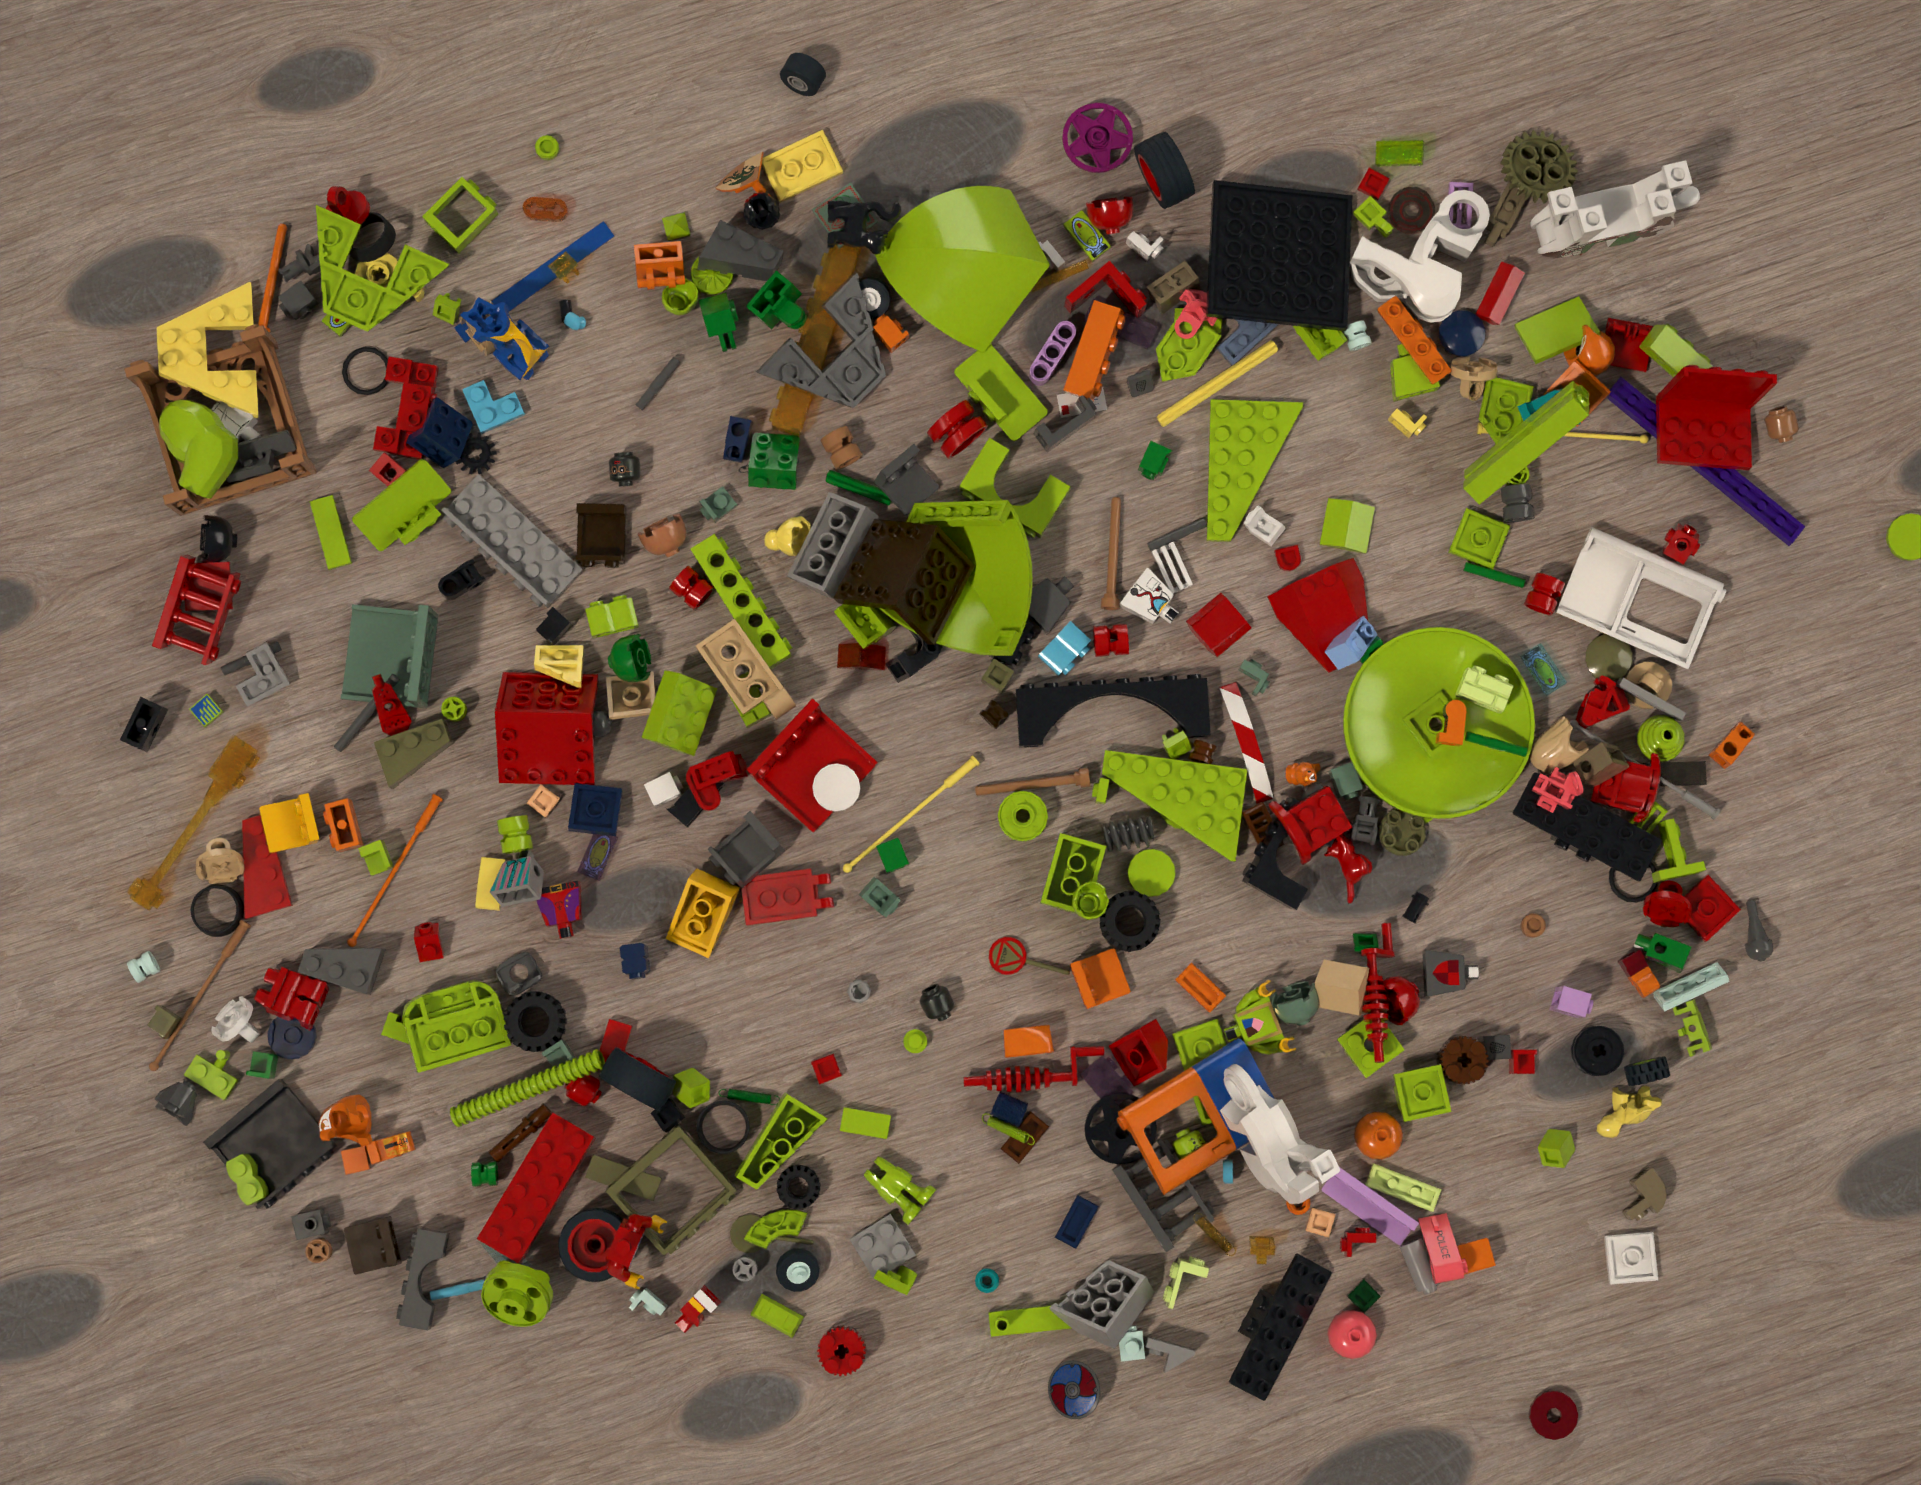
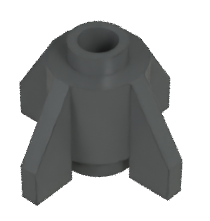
[155,1081,197,1126]

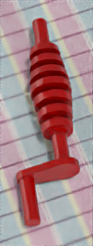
[1361,923,1395,1063]
[963,1046,1104,1093]

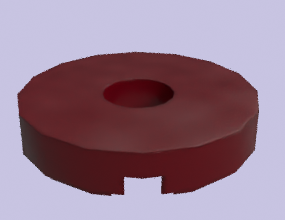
[1529,1390,1578,1440]

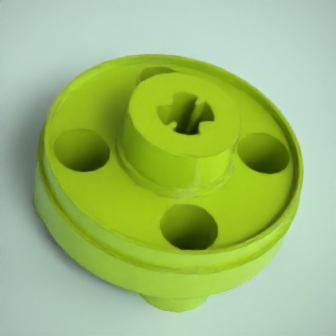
[481,1260,553,1327]

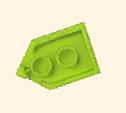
[1156,309,1221,382]
[1478,377,1534,444]

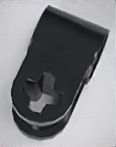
[438,559,486,600]

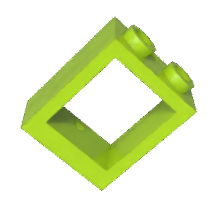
[422,177,498,254]

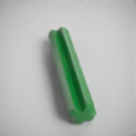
[825,470,892,505]

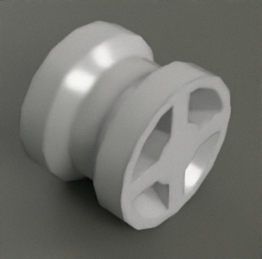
[733,1256,758,1281]

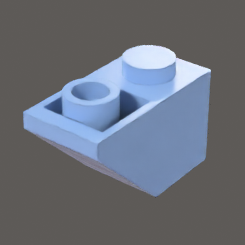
[1325,616,1377,670]

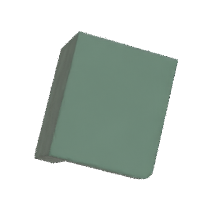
[542,1040,575,1067]

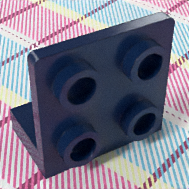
[406,397,473,469]

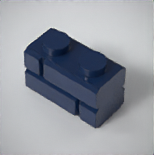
[620,943,651,980]

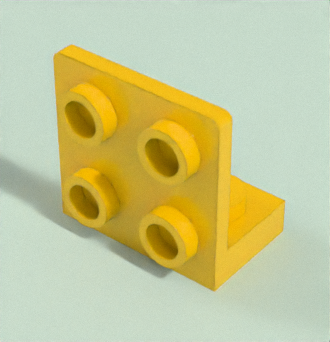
[259,793,319,853]

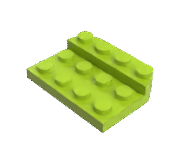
[402,980,511,1073]

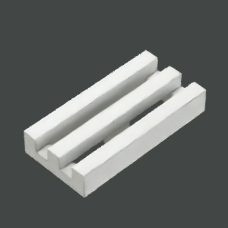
[1152,541,1193,594]

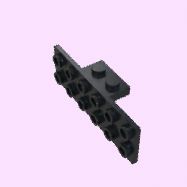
[1512,772,1661,882]
[1229,1253,1332,1401]

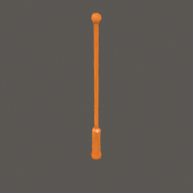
[347,794,443,947]

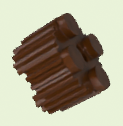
[1437,1036,1489,1085]

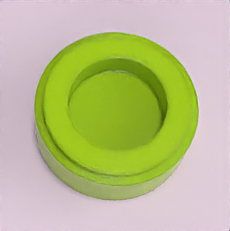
[535,135,559,160]

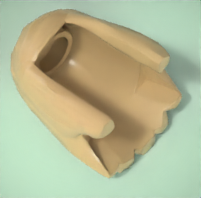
[1530,716,1589,775]

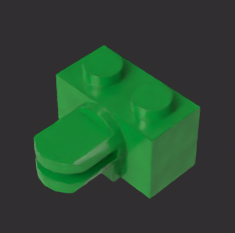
[746,271,807,330]
[699,293,739,352]

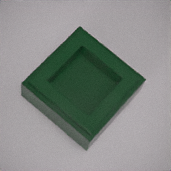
[1346,1279,1381,1313]

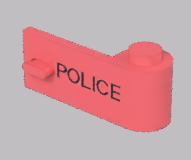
[1418,1213,1468,1284]

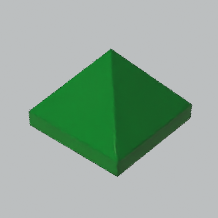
[1353,933,1379,954]

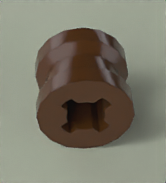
[1189,739,1217,764]

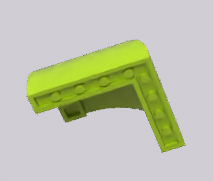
[874,186,1050,352]
[879,500,1033,656]

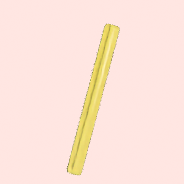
[1157,340,1278,427]

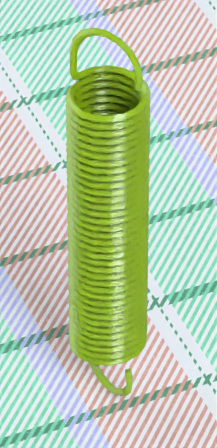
[982,1113,1035,1145]

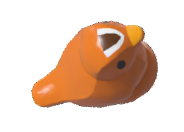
[1285,762,1321,786]

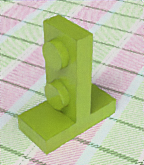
[1652,818,1706,883]

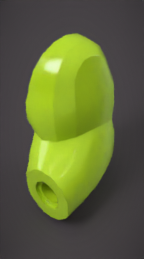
[159,399,239,499]

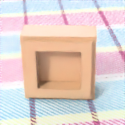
[527,785,560,818]
[1305,1207,1336,1238]

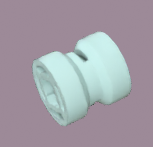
[1343,320,1372,351]
[127,951,160,983]

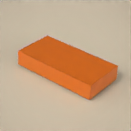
[1175,962,1226,1013]

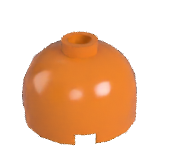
[1354,1111,1403,1160]

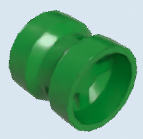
[471,1161,498,1187]

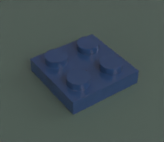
[568,783,623,836]

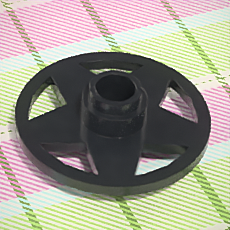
[1084,1093,1157,1164]

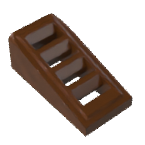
[1241,802,1285,848]

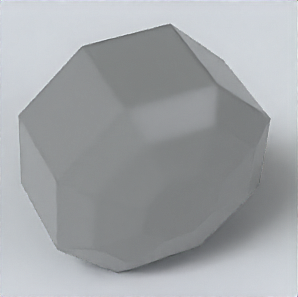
[847,980,871,1003]

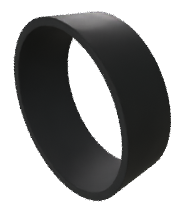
[349,212,396,262]
[190,885,244,937]
[696,1100,750,1154]

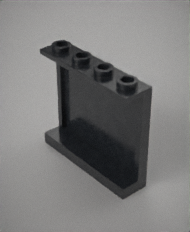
[203,1079,337,1209]

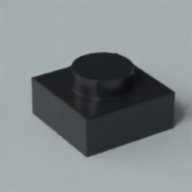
[650,1098,685,1133]

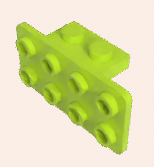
[954,344,1048,441]
[352,459,451,551]

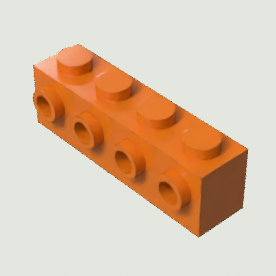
[1063,300,1126,402]

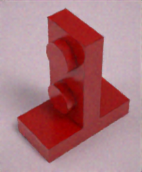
[689,751,748,790]

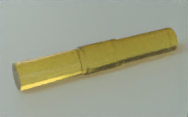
[1031,260,1089,292]

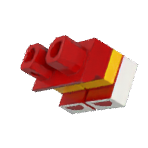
[675,1285,722,1333]

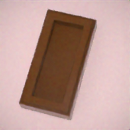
[1000,1111,1049,1164]

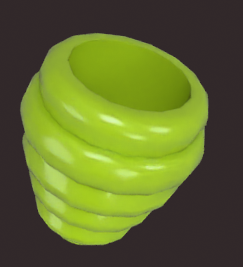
[1637,715,1685,762]

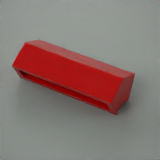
[1476,261,1525,325]

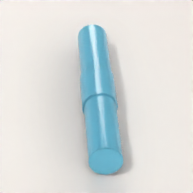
[430,1279,485,1300]

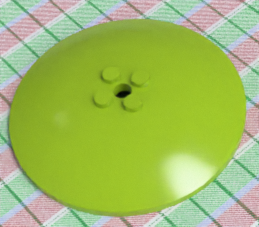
[1343,627,1535,819]

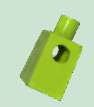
[1390,344,1440,402]

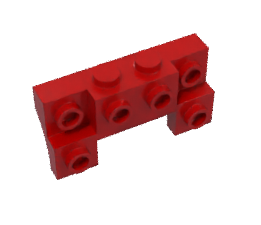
[373,357,439,460]

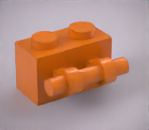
[634,241,685,290]

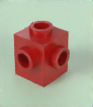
[1663,523,1701,565]

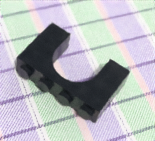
[1242,797,1335,910]

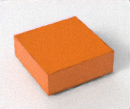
[341,1146,371,1175]

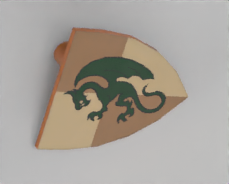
[715,152,766,194]

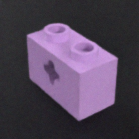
[1549,986,1593,1018]

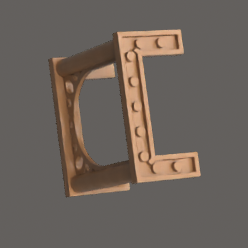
[124,324,317,516]

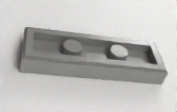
[1616,678,1686,721]

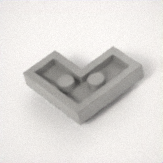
[236,642,290,707]

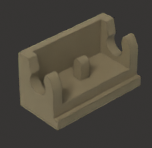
[1147,261,1200,314]

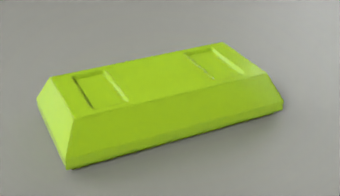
[750,1294,804,1338]

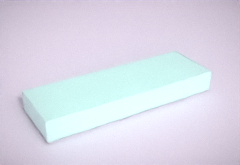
[1653,962,1729,1012]

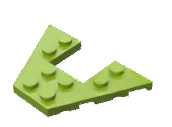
[315,205,450,332]

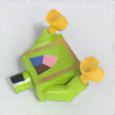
[1223,980,1296,1055]

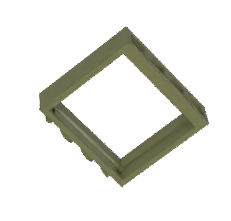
[606,1124,737,1256]

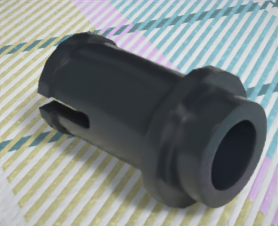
[1402,892,1429,924]

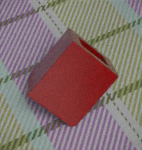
[1509,1050,1537,1074]

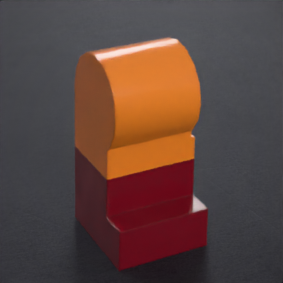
[1618,950,1660,998]

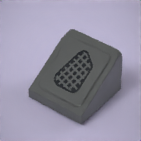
[1126,370,1154,397]
[1483,1035,1512,1060]

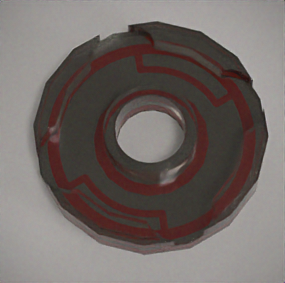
[1388,187,1435,234]

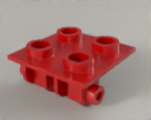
[1605,318,1654,372]

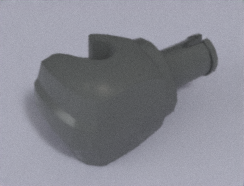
[279,244,321,282]

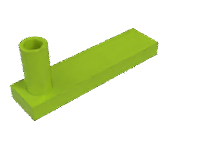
[988,1305,1071,1337]

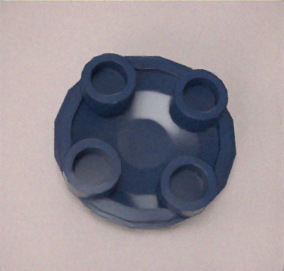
[1439,310,1485,357]

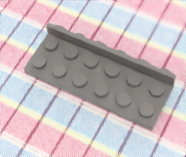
[441,474,583,608]

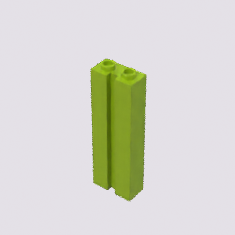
[1463,381,1590,505]

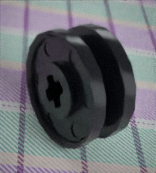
[1571,1026,1624,1076]

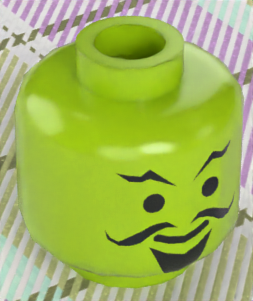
[1172,1128,1205,1160]

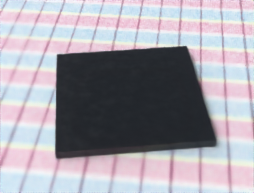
[1206,180,1352,331]

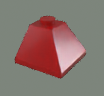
[1109,1019,1168,1088]

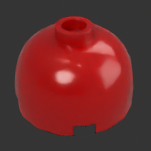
[1086,196,1133,234]
[1378,976,1420,1025]

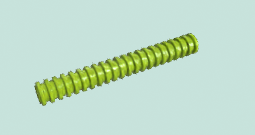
[450,1049,605,1127]

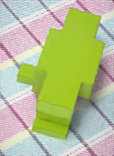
[1672,999,1712,1057]

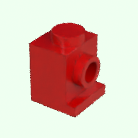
[369,452,407,487]

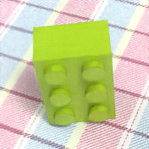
[641,670,718,756]
[1040,833,1106,914]

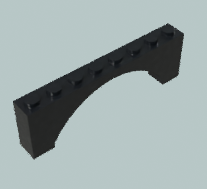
[1015,674,1211,748]

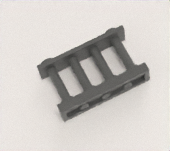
[1112,1138,1215,1252]

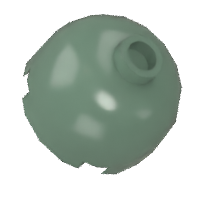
[1270,981,1319,1026]

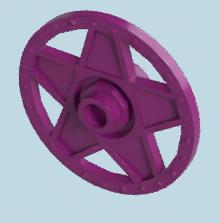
[1062,103,1133,173]

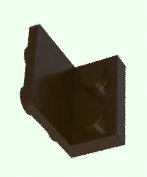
[344,1216,402,1275]

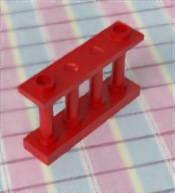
[152,554,241,665]

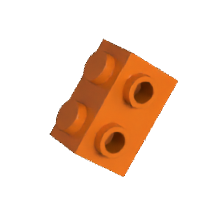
[323,798,364,852]

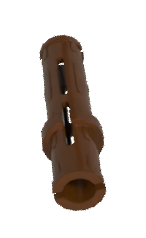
[488,1103,552,1162]

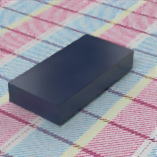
[1055,1195,1099,1249]

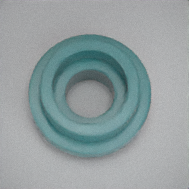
[975,1268,999,1293]

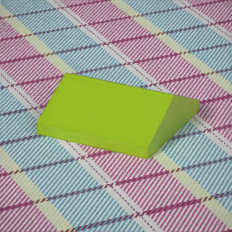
[1319,498,1375,554]

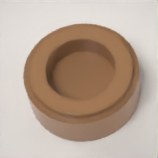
[1520,914,1546,938]

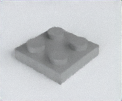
[850,1213,916,1280]

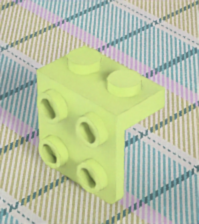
[1163,1256,1209,1309]

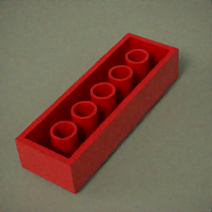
[477,1112,596,1264]

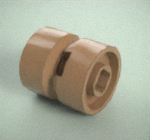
[820,426,863,470]

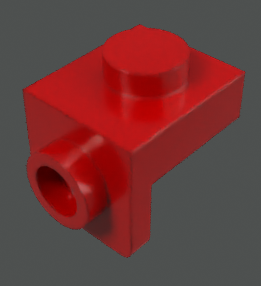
[414,922,444,962]
[1340,1227,1376,1257]

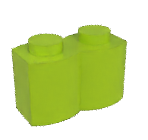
[585,595,639,638]
[226,1154,269,1206]

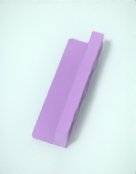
[1321,1167,1419,1245]

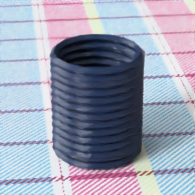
[990,1092,1028,1127]

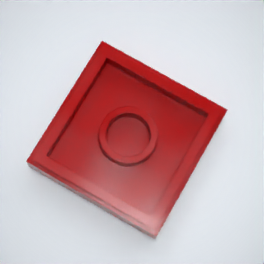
[1684,875,1741,942]

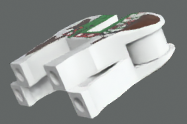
[1530,160,1700,258]

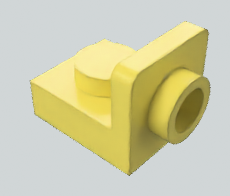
[1388,409,1427,438]

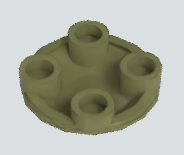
[1585,634,1632,681]
[1379,809,1426,856]

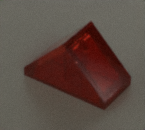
[837,643,886,671]

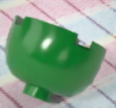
[608,634,651,682]

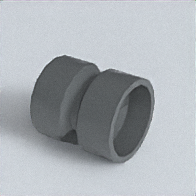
[1500,484,1535,522]

